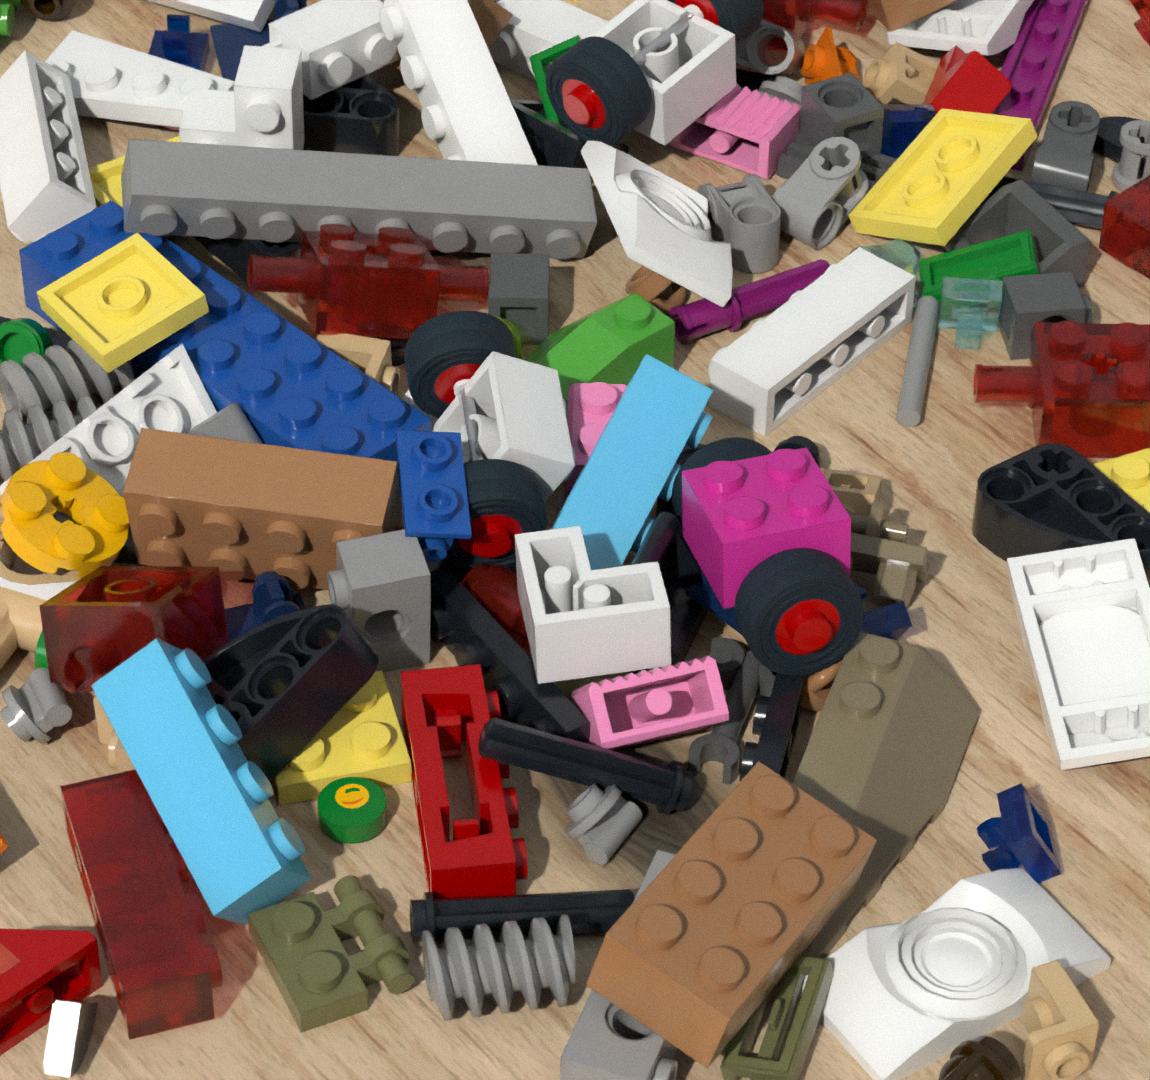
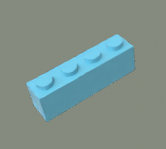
[550,354,713,570]
[91,638,312,926]

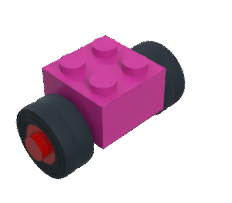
[672,437,864,676]

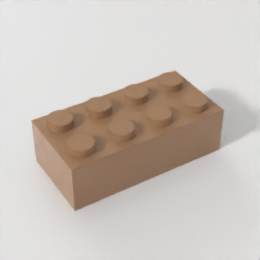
[123,428,404,590]
[586,761,877,1069]

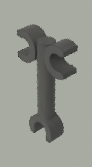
[688,637,777,785]

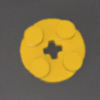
[0,452,130,578]

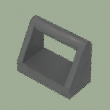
[943,179,1090,300]

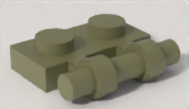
[248,875,415,1033]

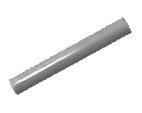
[896,296,940,427]

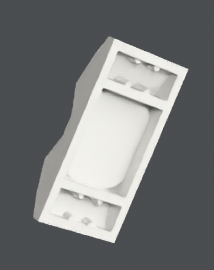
[887,0,1034,56]
[580,140,733,307]
[1007,538,1150,770]
[798,867,1111,1080]

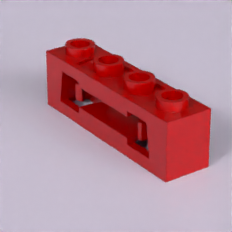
[400,664,528,899]

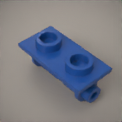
[395,430,472,562]

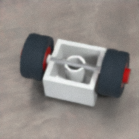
[545,0,764,146]
[404,310,575,571]

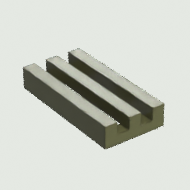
[720,956,834,1080]

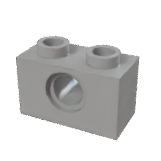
[327,529,431,672]

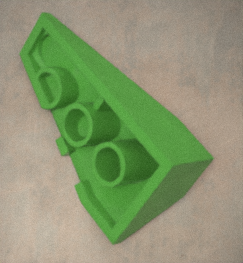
[525,293,675,419]

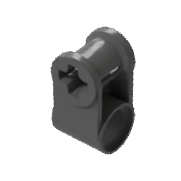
[1030,101,1100,192]

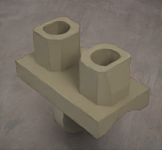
[847,499,929,611]

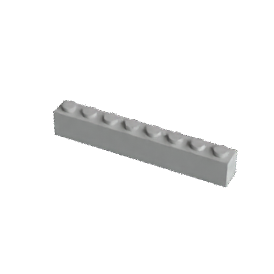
[121,139,597,259]

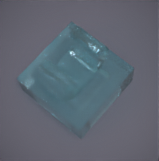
[938,277,1003,350]

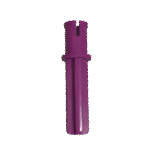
[669,259,830,344]

